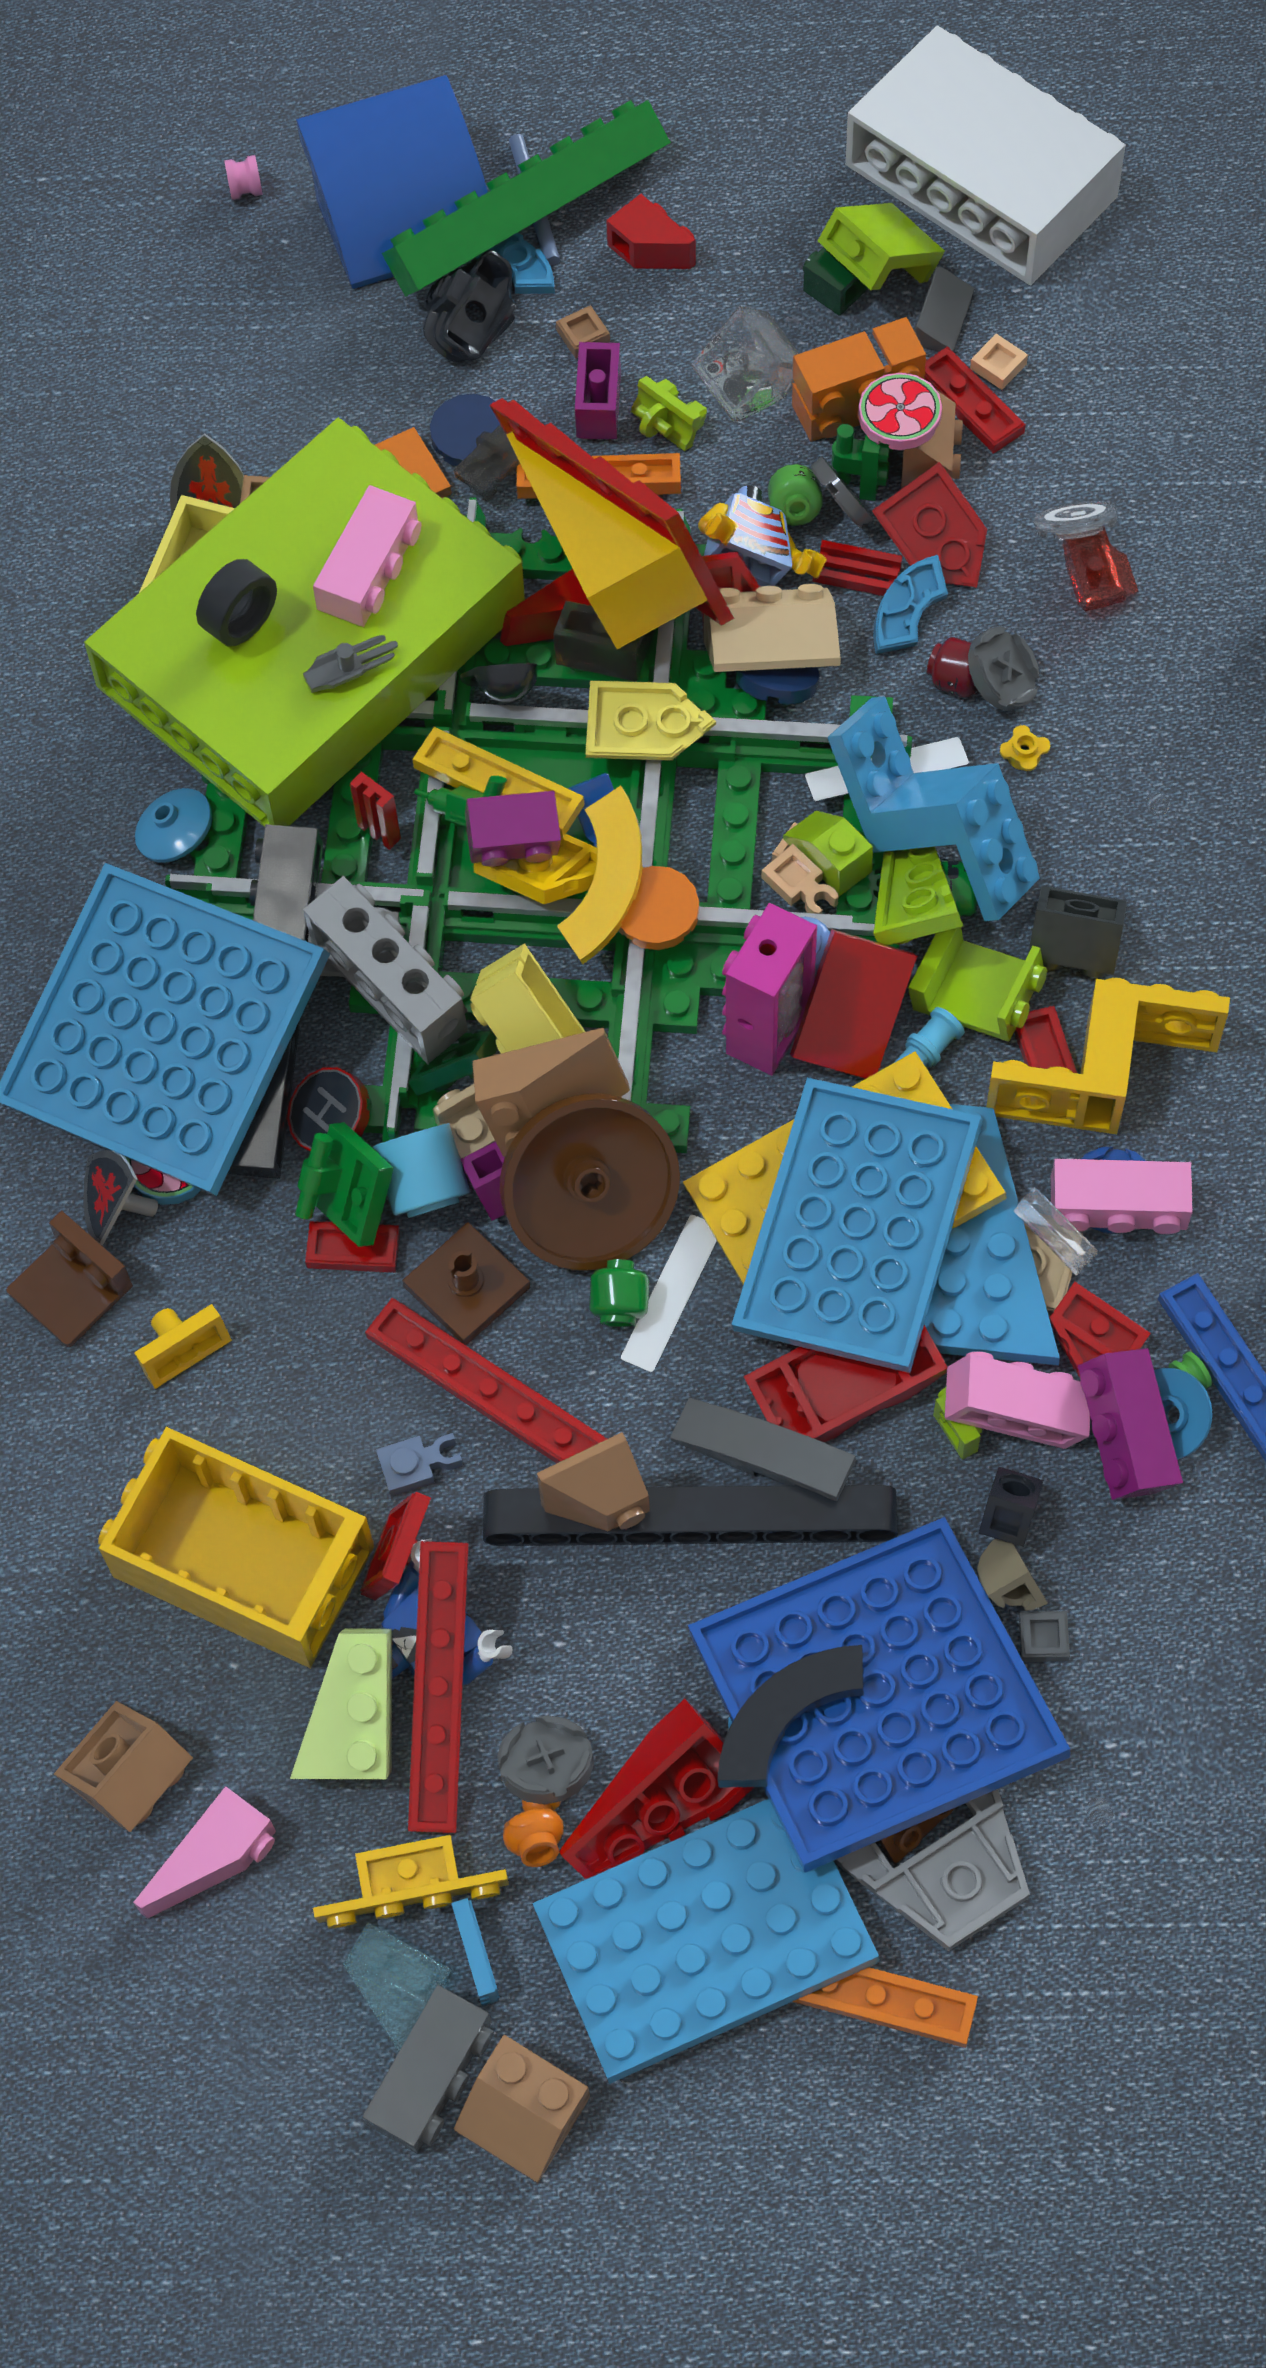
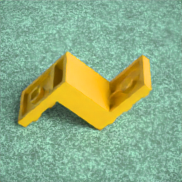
[986,978,1230,1135]

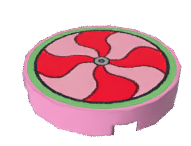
[858,373,942,450]

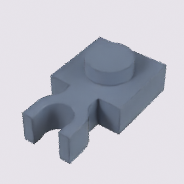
[376,1433,463,1497]

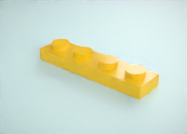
[412,727,584,838]

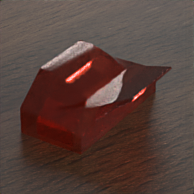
[1063,526,1139,612]

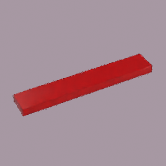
[365,1297,607,1464]
[408,1541,469,1833]

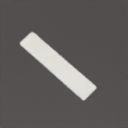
[805,737,969,801]
[621,1215,717,1372]

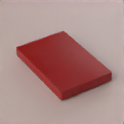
[790,929,917,1079]

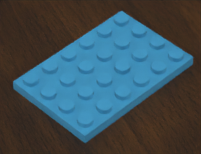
[731,1077,982,1373]
[532,1798,880,2084]

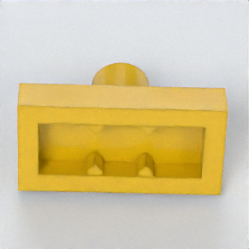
[134,1304,232,1389]

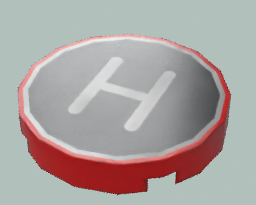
[287,1067,370,1151]

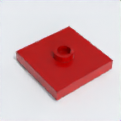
[360,1491,431,1601]

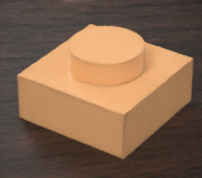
[970,334,1028,390]

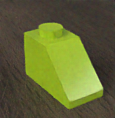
[783,811,873,896]

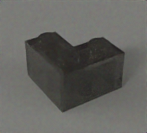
[553,601,656,682]

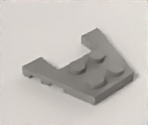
[833,1789,1030,1951]

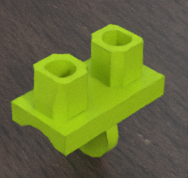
[630,376,707,451]

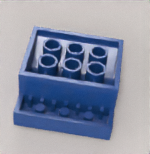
[296,75,502,289]

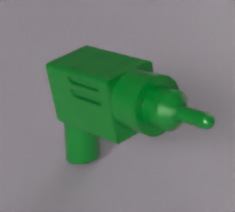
[414,776,507,827]

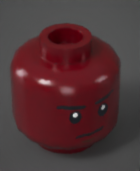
[927,637,978,698]

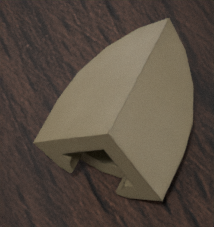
[977,1539,1048,1611]

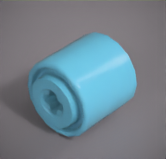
[372,1123,470,1218]

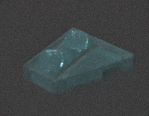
[343,1922,453,2052]

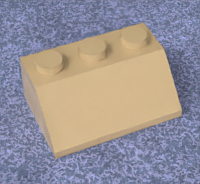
[704,584,841,672]

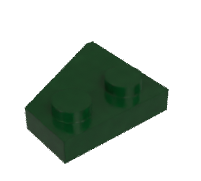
[408,1030,498,1096]

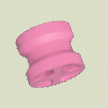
[224,155,263,200]

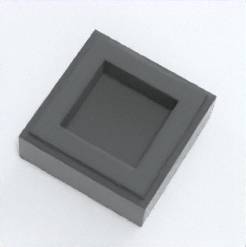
[1019,1611,1070,1662]

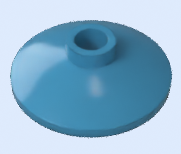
[135,788,213,863]
[1154,1368,1212,1460]

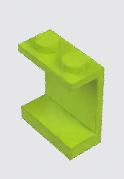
[908,927,1047,1042]

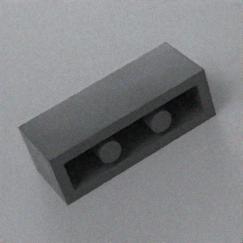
[362,1985,494,2154]

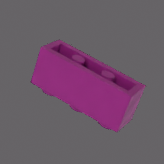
[1078,1348,1183,1500]

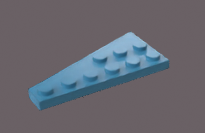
[924,1104,1060,1366]

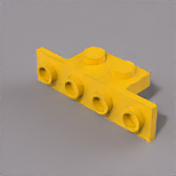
[313,1835,509,1929]

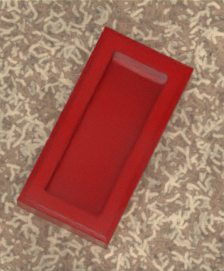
[1014,1006,1077,1073]
[305,1221,400,1273]

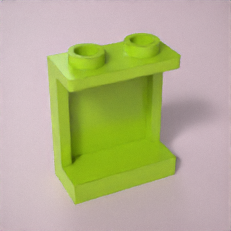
[817,203,945,290]

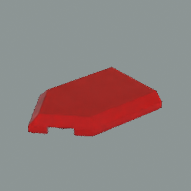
[872,462,987,588]

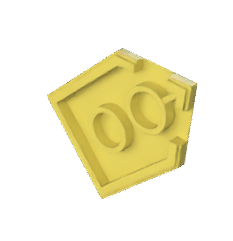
[586,681,716,760]

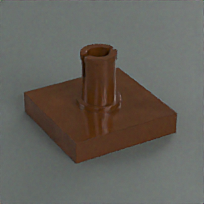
[402,1222,531,1345]

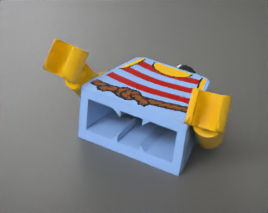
[698,485,827,586]

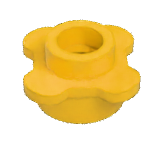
[1000,725,1050,771]

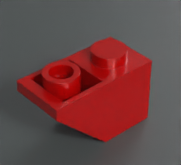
[606,194,696,269]

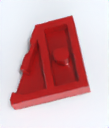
[1049,1281,1151,1380]

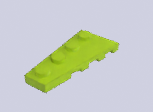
[873,846,963,945]

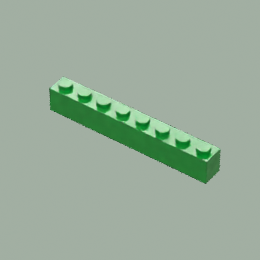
[381,100,671,297]

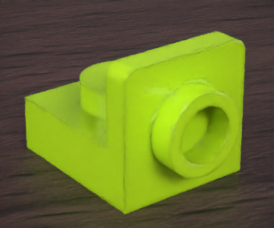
[933,1387,982,1460]

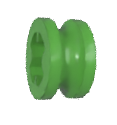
[1168,1351,1212,1389]

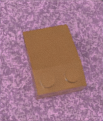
[473,1028,630,1157]

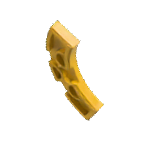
[557,786,643,965]

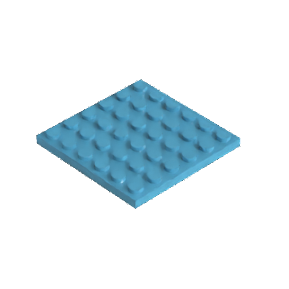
[0,863,330,1196]

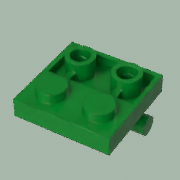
[831,424,894,501]
[295,1122,394,1247]

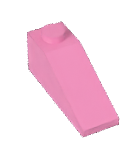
[133,1786,276,1918]

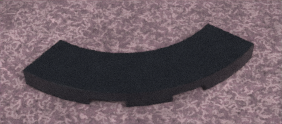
[717,1645,864,1788]

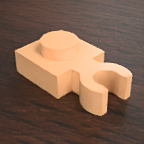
[761,844,839,914]

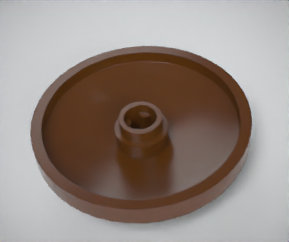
[500,1093,680,1270]

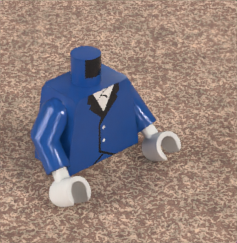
[381,1539,512,1685]

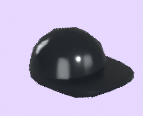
[460,663,538,703]

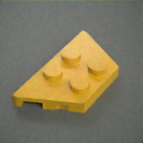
[474,834,598,905]

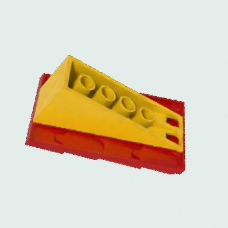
[490,398,735,649]

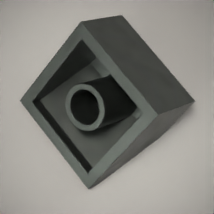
[1028,886,1127,977]

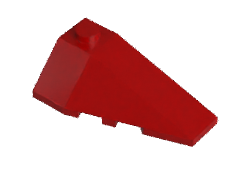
[559,1698,754,1879]

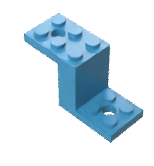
[827,696,1040,921]

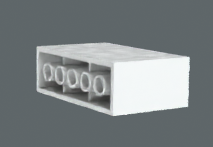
[845,25,1126,286]

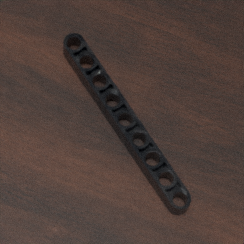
[483,1485,898,1546]

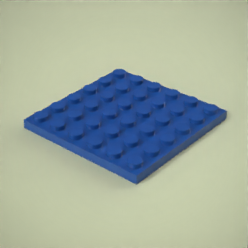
[688,1517,1070,1873]

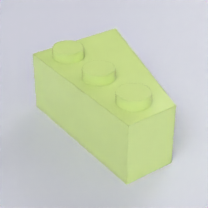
[290,1628,392,1779]

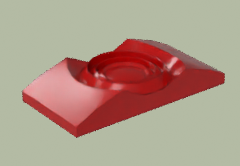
[743,1325,947,1442]

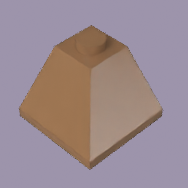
[537,1432,650,1531]

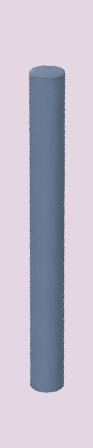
[509,134,560,265]

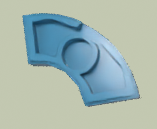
[476,233,555,294]

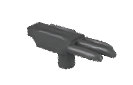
[303,635,398,693]

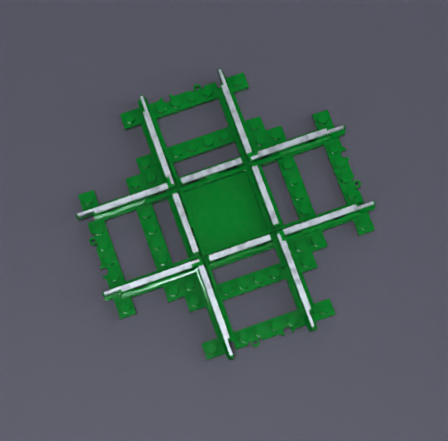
[165,497,912,1153]

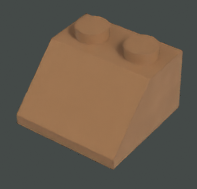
[901,389,963,489]
[54,1701,193,1832]
[454,2035,590,2184]

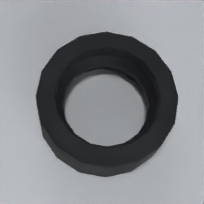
[196,559,277,646]

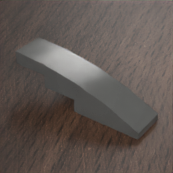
[670,1398,856,1502]

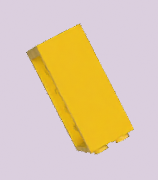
[98,1427,375,1669]

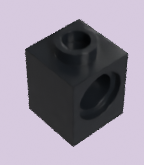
[979,1467,1044,1547]

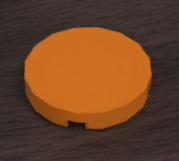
[619,866,700,950]

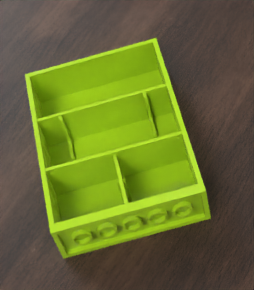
[84,417,525,827]

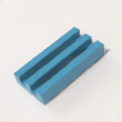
[451,1898,500,2006]

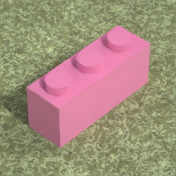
[313,485,422,627]
[1051,1159,1192,1234]
[945,1352,1090,1449]

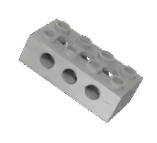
[303,876,468,1064]

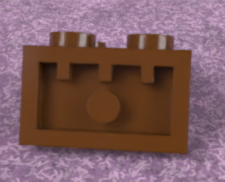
[6,1210,133,1347]

